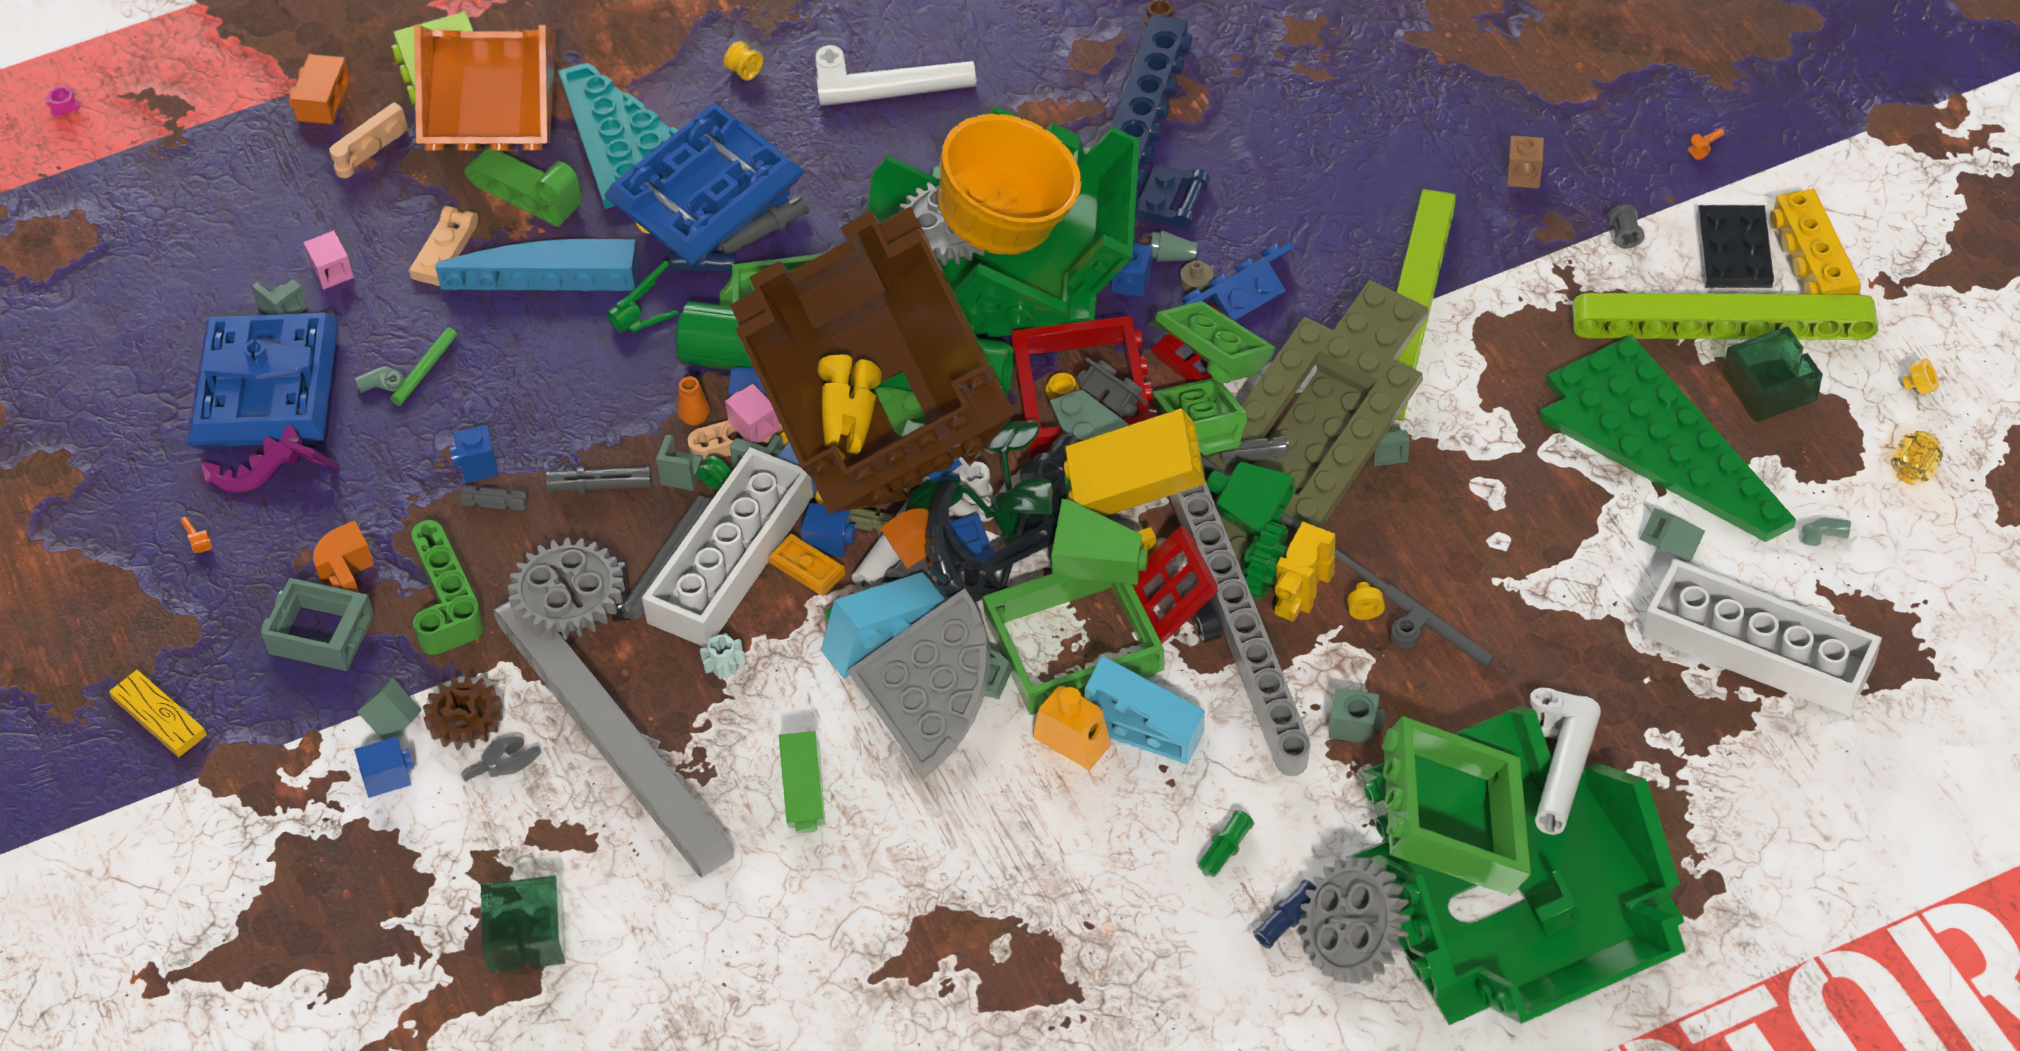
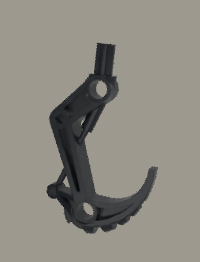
[925,431,1078,603]

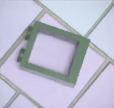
[261,578,375,671]

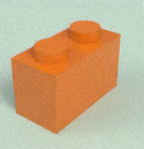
[289,54,351,124]

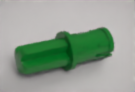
[1198,810,1254,877]

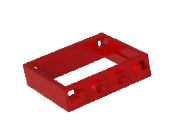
[1011,316,1157,459]

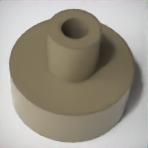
[1180,260,1214,294]

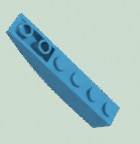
[435,239,640,291]

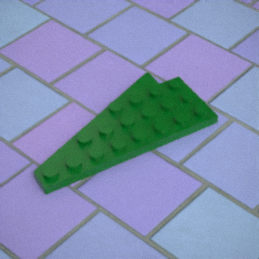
[1539,335,1796,542]

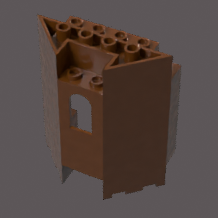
[730,206,1015,514]

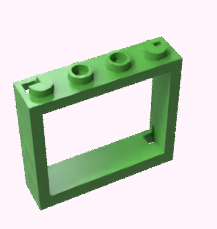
[983,573,1164,715]
[1381,716,1531,896]

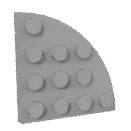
[847,588,990,778]

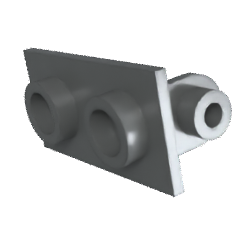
[1077,357,1148,418]

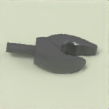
[461,737,541,782]

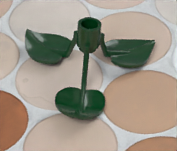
[906,419,1053,535]

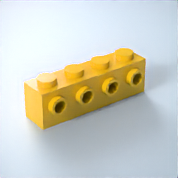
[1770,188,1861,295]

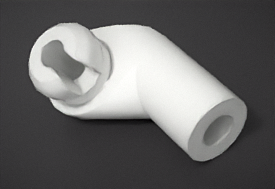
[949,496,993,522]

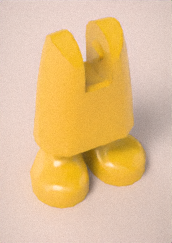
[817,354,882,454]

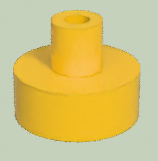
[1902,358,1939,395]
[1347,582,1385,620]

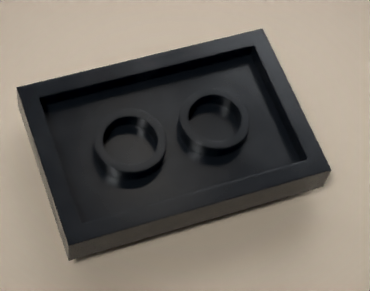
[1697,205,1774,288]

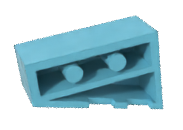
[821,572,946,679]
[1085,656,1204,765]

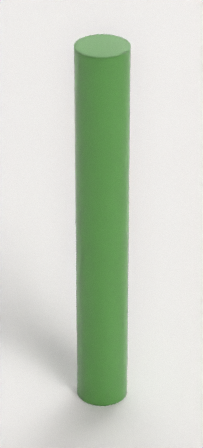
[390,327,457,406]

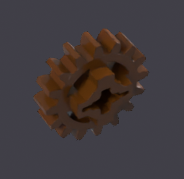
[423,676,503,750]

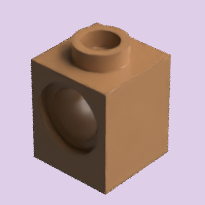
[1507,136,1544,188]

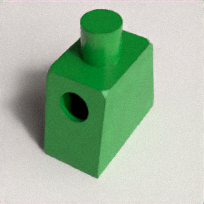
[1207,462,1297,538]

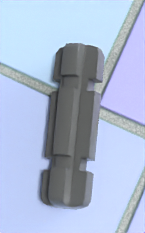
[1220,436,1289,463]
[460,485,528,511]

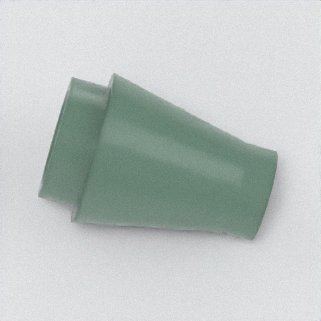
[1149,230,1197,262]

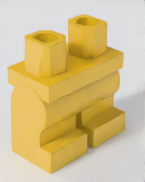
[1275,522,1335,621]

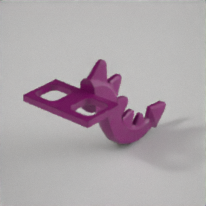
[201,425,339,493]

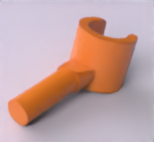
[1688,128,1724,160]
[180,517,212,554]

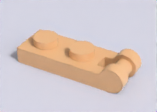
[330,102,408,178]
[409,205,478,286]

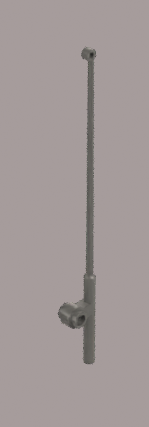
[1200,454,1494,668]

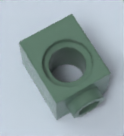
[1329,688,1385,745]

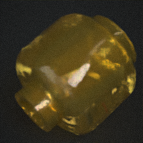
[1890,431,1944,485]

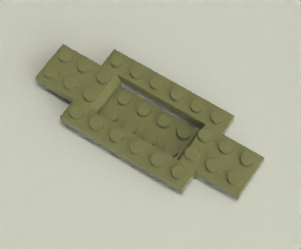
[1202,280,1429,577]

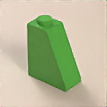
[1052,499,1148,585]
[778,731,826,833]

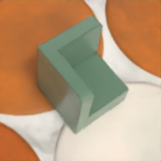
[251,280,308,315]
[1371,426,1410,466]
[656,435,704,491]
[1639,508,1705,562]
[357,678,421,740]

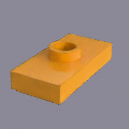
[769,533,846,597]

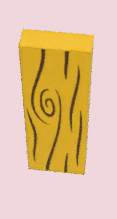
[109,670,207,758]

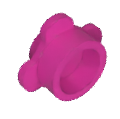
[45,86,81,117]

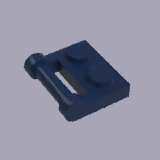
[1135,164,1210,229]

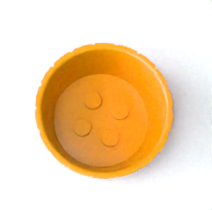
[937,114,1081,255]

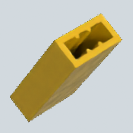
[1064,409,1205,516]

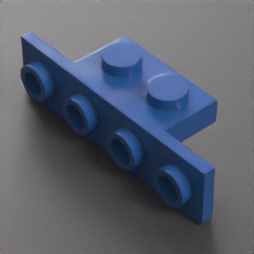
[1182,242,1294,321]

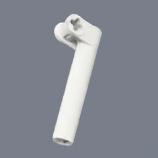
[816,45,976,106]
[852,457,993,591]
[1530,688,1601,835]

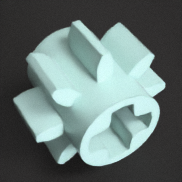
[700,633,746,679]

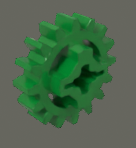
[1242,521,1289,600]

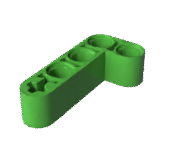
[464,147,582,226]
[411,520,484,655]

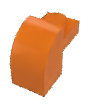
[880,508,929,569]
[313,520,374,593]

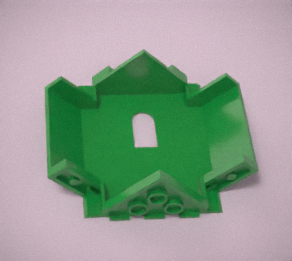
[866,106,1140,337]
[1346,705,1686,1025]

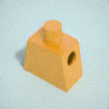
[1033,686,1111,771]

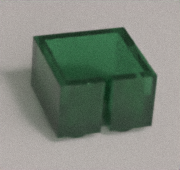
[1722,326,1823,422]
[480,875,566,973]

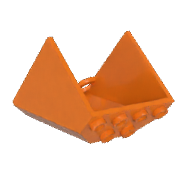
[414,25,556,151]

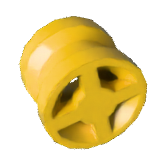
[724,41,764,81]

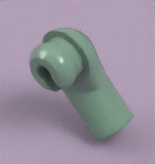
[354,366,404,394]
[1801,517,1851,546]

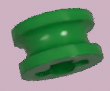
[697,456,732,490]

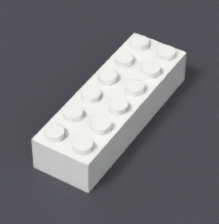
[642,447,814,648]
[1643,559,1882,717]

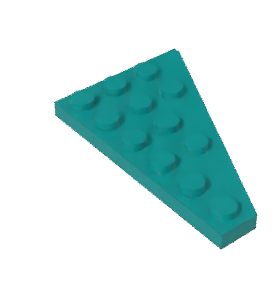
[558,63,678,209]

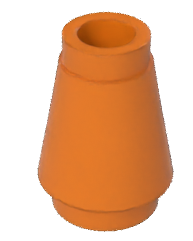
[677,377,710,425]

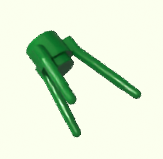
[607,261,678,334]

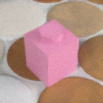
[303,231,354,290]
[725,384,780,443]

